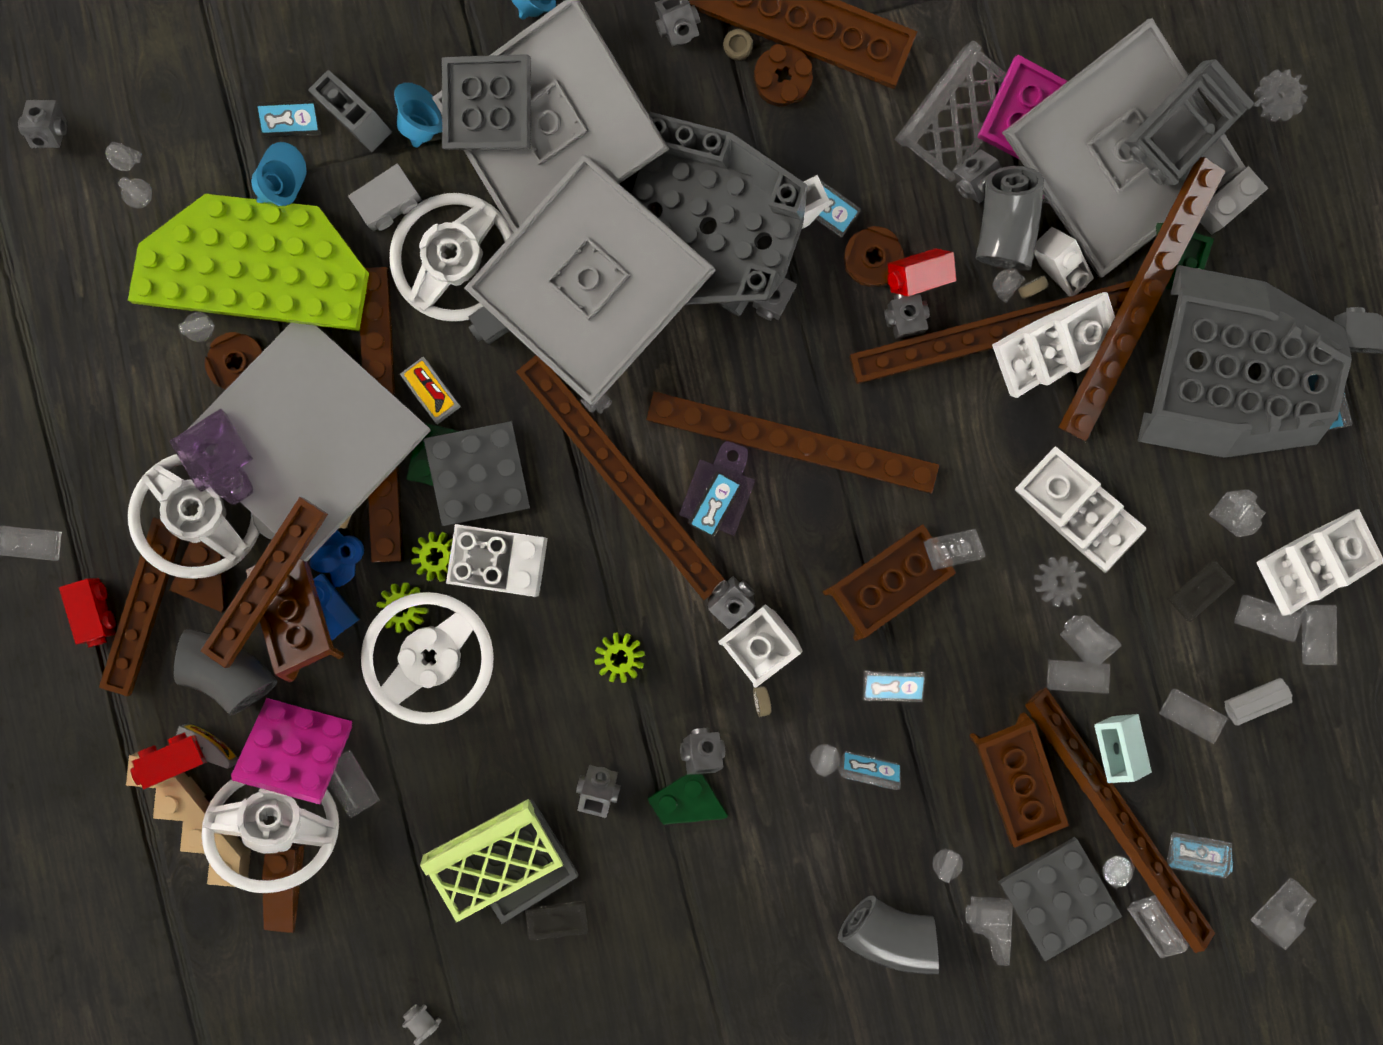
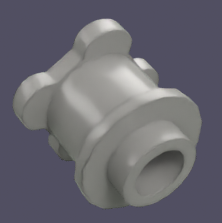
[402,1004,442,1045]

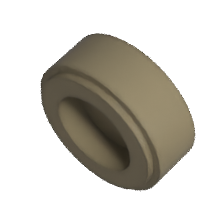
[723,29,753,61]
[1018,275,1049,299]
[753,686,771,717]

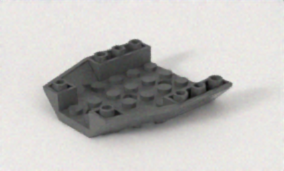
[631,112,807,305]
[1138,265,1352,458]

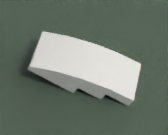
[992,292,1115,398]
[1015,446,1147,573]
[1256,509,1383,616]

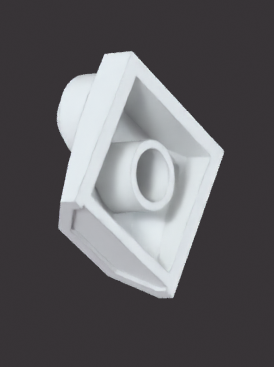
[718,604,803,688]

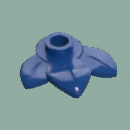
[310,530,364,587]

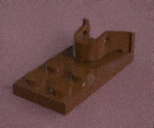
[822,524,956,641]
[246,558,344,682]
[969,712,1069,848]

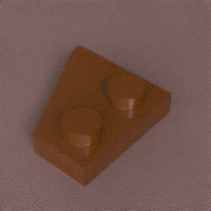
[169,541,227,612]

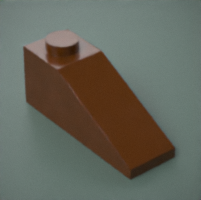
[262,843,305,933]

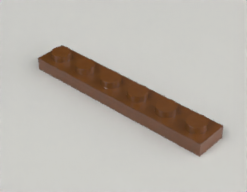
[201,497,328,668]
[99,517,181,696]

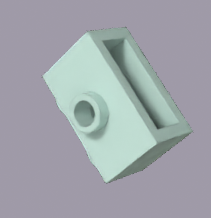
[1094,714,1152,783]

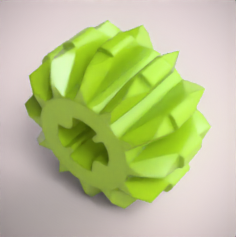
[411,532,453,582]
[377,582,428,633]
[595,632,645,683]

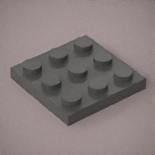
[442,54,531,150]
[424,421,530,526]
[465,799,579,924]
[998,837,1122,961]

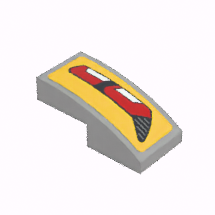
[400,357,461,425]
[176,723,238,769]

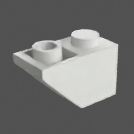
[1034,227,1094,296]

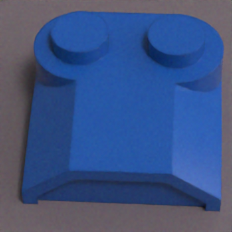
[313,574,360,641]

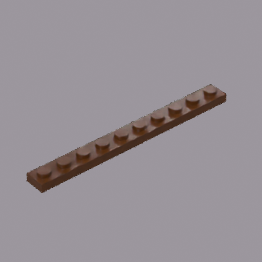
[1058,157,1226,441]
[360,267,403,562]
[849,280,1134,384]
[516,355,727,600]
[646,391,939,494]
[1025,687,1215,953]

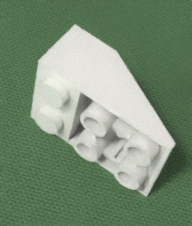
[446,524,548,597]

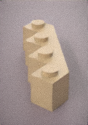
[126,753,251,887]

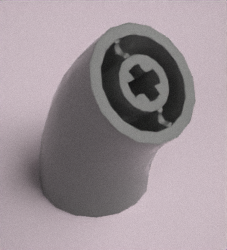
[976,166,1044,271]
[174,629,277,715]
[838,895,939,974]

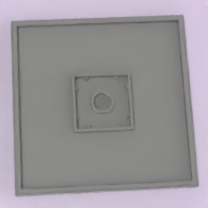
[432,0,669,233]
[1002,18,1246,277]
[464,154,716,406]
[176,323,431,562]

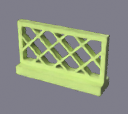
[420,799,563,922]

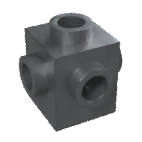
[655,0,700,47]
[18,100,67,148]
[953,149,1001,204]
[884,294,930,340]
[707,576,755,629]
[680,728,725,775]
[576,765,621,818]

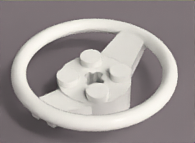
[389,193,513,321]
[128,452,260,579]
[361,592,494,724]
[201,779,339,893]

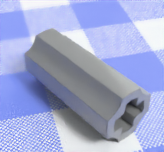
[1224,678,1292,725]

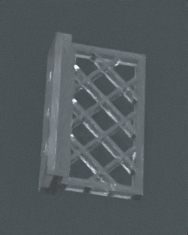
[894,40,1007,182]

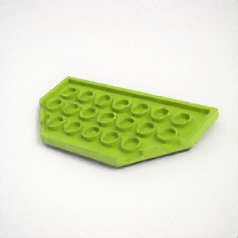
[128,194,369,331]

